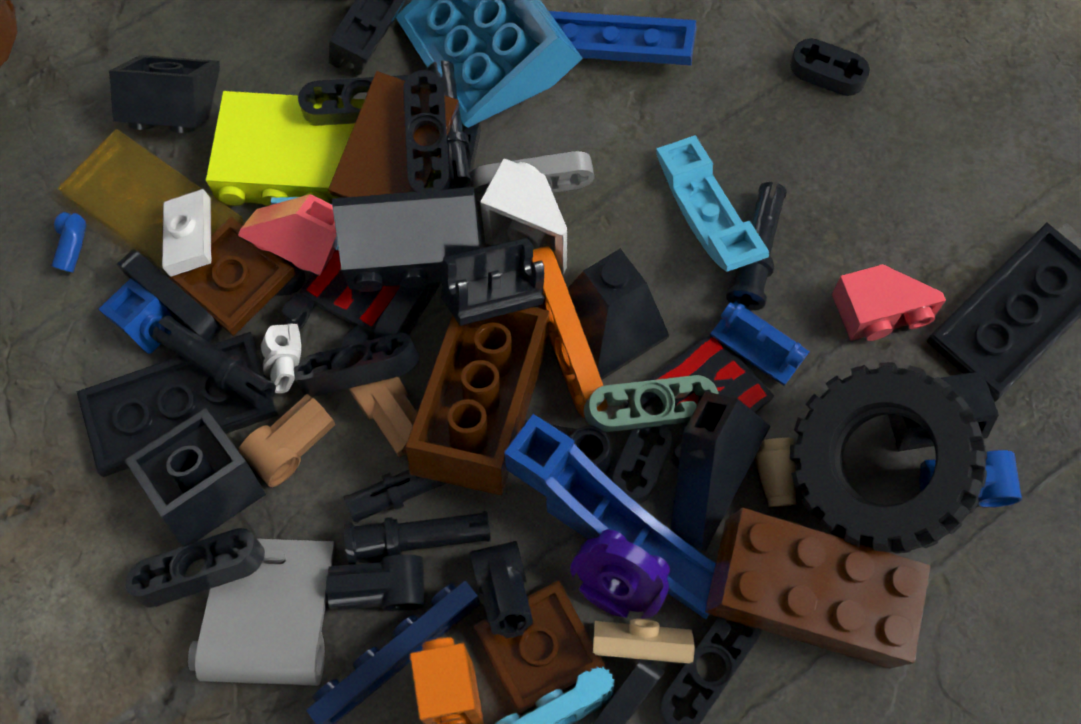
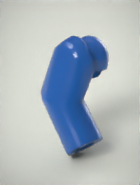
[51,212,87,273]

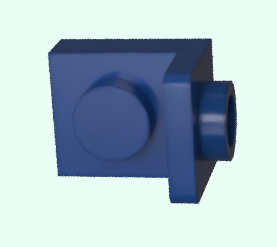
[99,278,179,354]

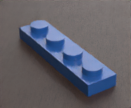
[549,11,696,65]

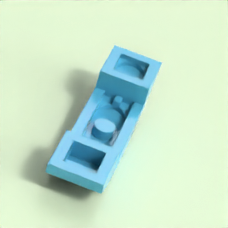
[656,135,769,272]

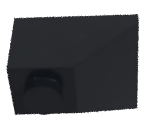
[567,248,669,380]

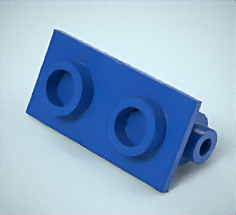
[710,301,810,386]

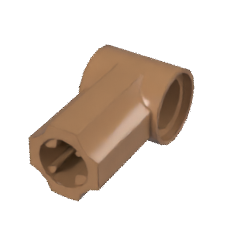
[349,377,418,457]
[238,394,336,487]

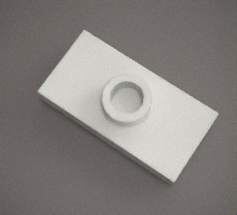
[162,189,211,277]

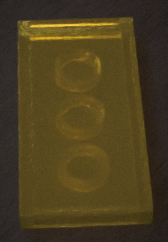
[58,129,245,267]

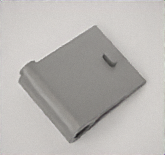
[188,539,335,686]

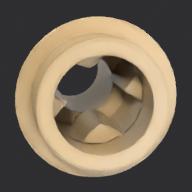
[754,438,797,508]

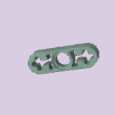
[584,375,718,432]

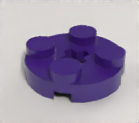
[570,529,670,619]

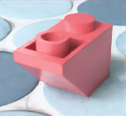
[238,194,338,276]
[832,264,946,341]

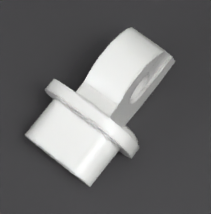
[261,324,301,393]

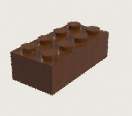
[406,307,549,496]
[705,508,930,669]

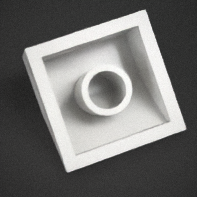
[480,158,567,275]

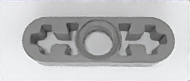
[470,151,595,202]

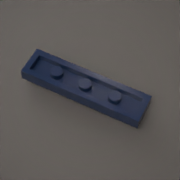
[306,581,481,724]

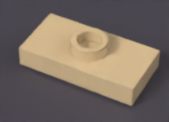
[593,619,695,663]

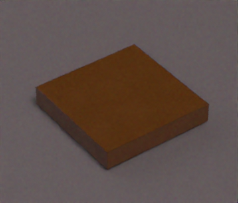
[168,217,296,336]
[473,580,605,716]

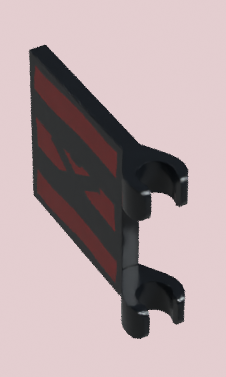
[282,250,401,346]
[623,334,774,469]

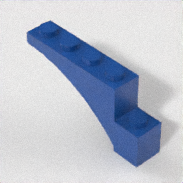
[504,414,716,619]

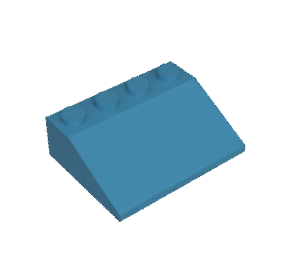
[396,0,583,128]

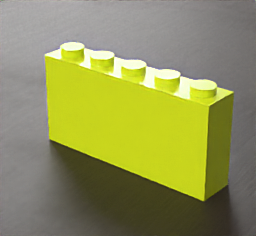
[206,91,365,206]

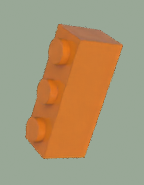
[410,638,484,724]

